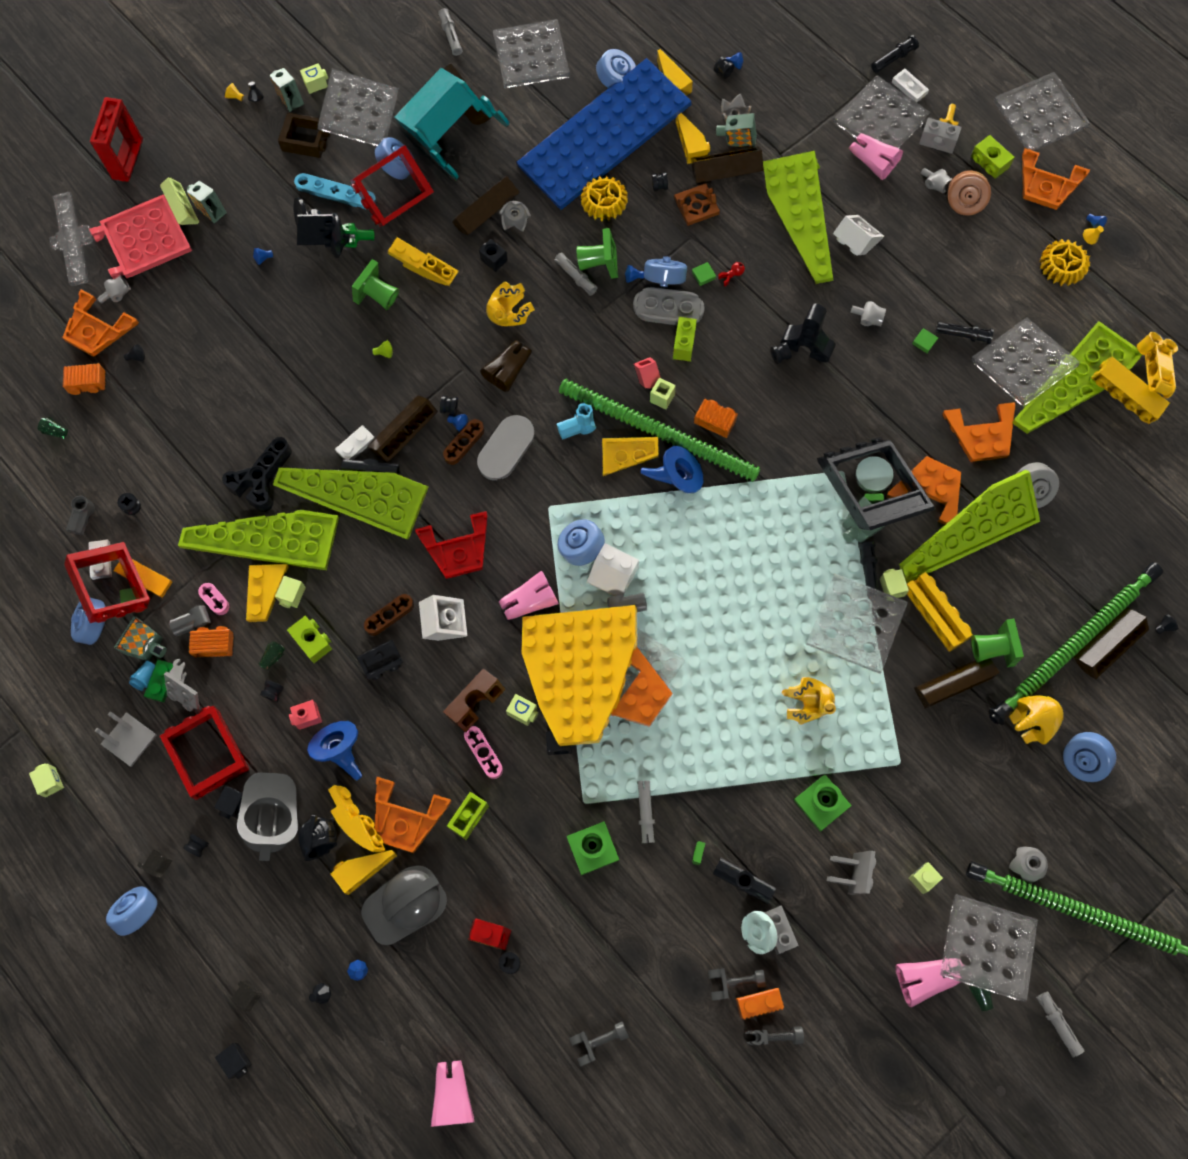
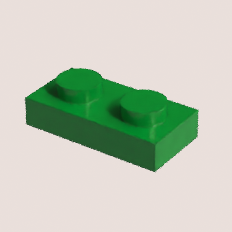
[144,660,173,703]

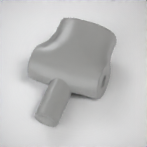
[921,168,952,193]
[97,275,131,304]
[851,301,886,327]

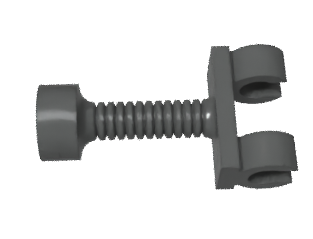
[708,968,766,1001]
[569,1021,629,1067]
[744,1026,804,1045]

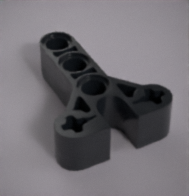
[780,304,836,362]
[222,437,292,512]

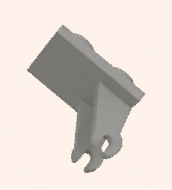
[164,659,200,714]
[95,712,157,767]
[827,851,876,895]

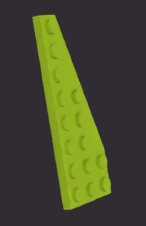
[763,151,834,284]
[1012,321,1142,434]

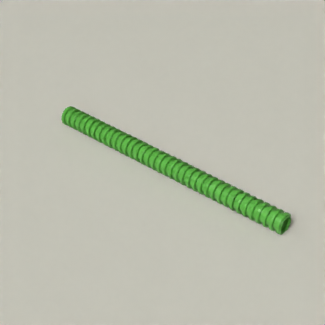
[559,378,760,482]

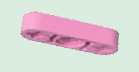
[464,726,503,779]

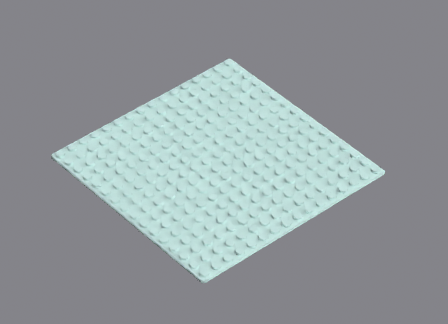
[548,471,901,804]

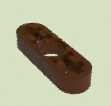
[443,419,484,465]
[364,594,414,636]

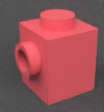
[634,357,661,388]
[289,700,322,730]

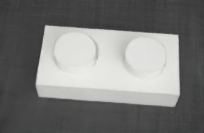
[892,69,929,103]
[335,425,375,460]
[89,539,112,580]

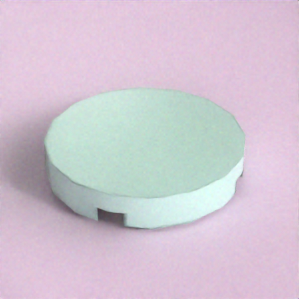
[855,457,893,493]
[741,911,777,954]

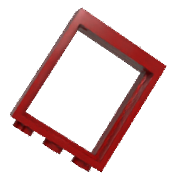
[90,97,143,182]
[350,145,434,227]
[64,542,150,623]
[160,706,250,800]

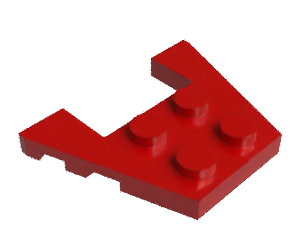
[415,511,488,579]

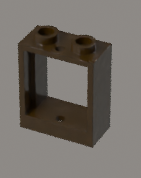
[278,112,331,158]

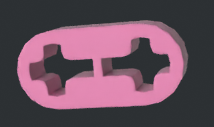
[198,583,230,615]

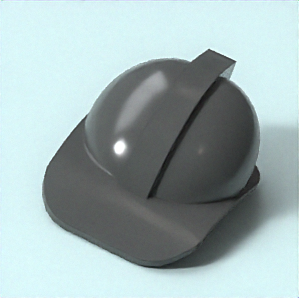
[237,772,298,861]
[361,866,447,945]

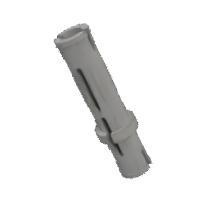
[438,8,463,56]
[555,252,598,296]
[637,781,655,843]
[1036,991,1085,1057]

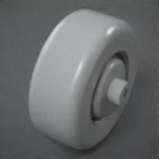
[1016,462,1059,508]

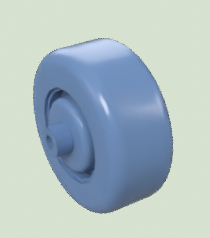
[596,49,636,88]
[375,137,415,180]
[644,257,687,287]
[557,519,605,566]
[71,598,105,645]
[1063,732,1116,782]
[106,886,157,936]

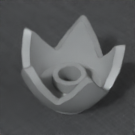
[721,94,752,121]
[499,201,531,232]
[1009,847,1048,883]

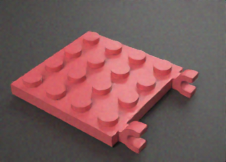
[89,194,192,279]

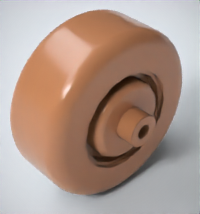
[947,170,991,216]

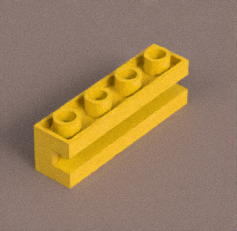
[1091,356,1170,424]
[907,572,973,652]

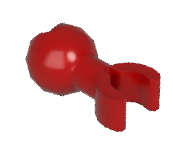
[718,262,745,286]

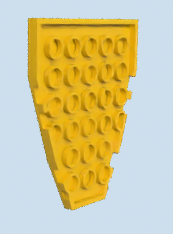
[522,605,637,746]

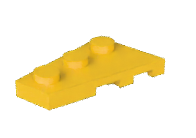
[602,437,658,476]
[246,564,289,622]

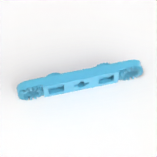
[294,173,377,210]

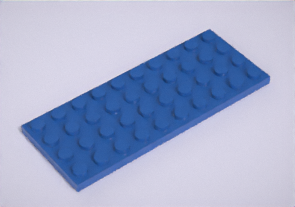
[517,58,691,210]

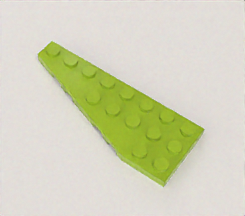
[273,468,429,539]
[899,470,1040,583]
[178,510,339,571]

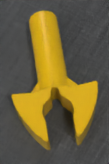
[939,104,959,126]

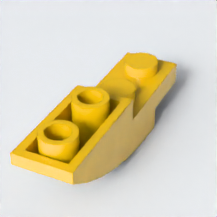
[388,237,459,286]
[328,785,385,852]

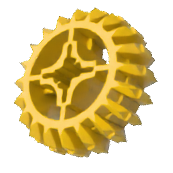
[581,175,628,221]
[1039,239,1091,286]

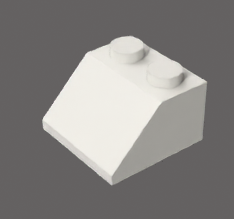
[833,215,884,256]
[587,543,639,596]
[419,595,467,641]

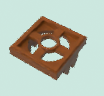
[674,184,720,226]

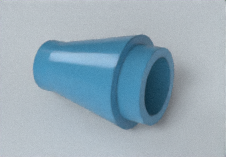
[129,661,155,691]

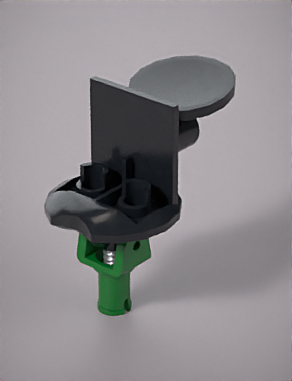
[293,198,375,258]

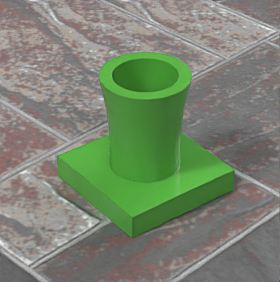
[577,228,618,279]
[352,259,399,310]
[971,618,1024,667]
[794,774,852,832]
[567,822,619,876]

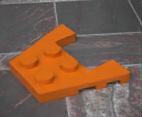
[1022,148,1090,210]
[62,289,139,357]
[942,402,1015,462]
[886,456,961,525]
[611,647,673,727]
[375,777,452,853]

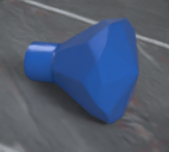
[725,52,743,69]
[1086,214,1108,228]
[253,248,273,265]
[625,265,644,283]
[447,414,468,432]
[347,960,368,981]

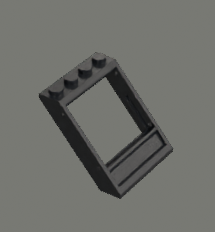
[817,437,935,530]

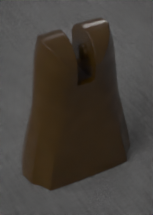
[480,340,532,392]

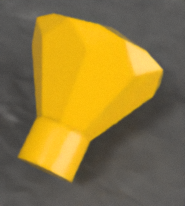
[225,83,244,101]
[1083,226,1104,245]

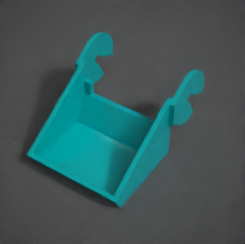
[394,68,510,180]

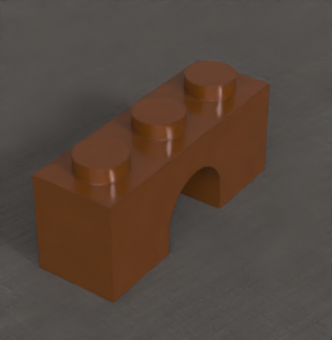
[443,669,506,733]

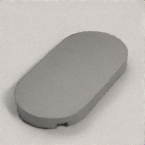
[633,287,704,325]
[477,415,534,480]

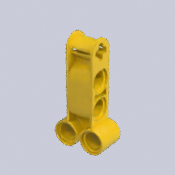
[1137,332,1178,398]

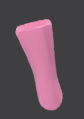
[849,133,903,180]
[499,571,559,620]
[896,959,962,1007]
[431,1060,475,1127]

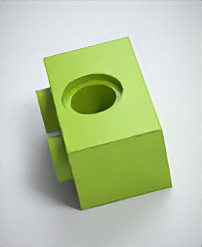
[971,135,1015,179]
[673,317,697,361]
[287,615,332,663]
[447,792,489,840]

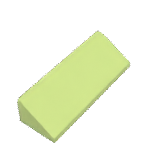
[160,177,199,225]

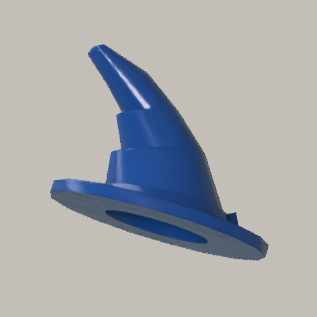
[641,446,703,493]
[307,721,362,781]

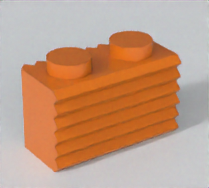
[63,363,106,395]
[694,399,738,438]
[189,626,233,658]
[736,988,784,1020]

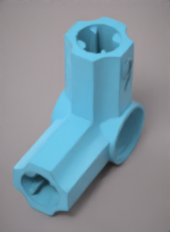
[557,403,596,440]

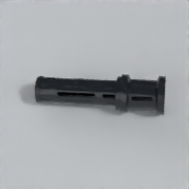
[871,35,919,73]
[936,321,994,345]
[858,541,880,601]

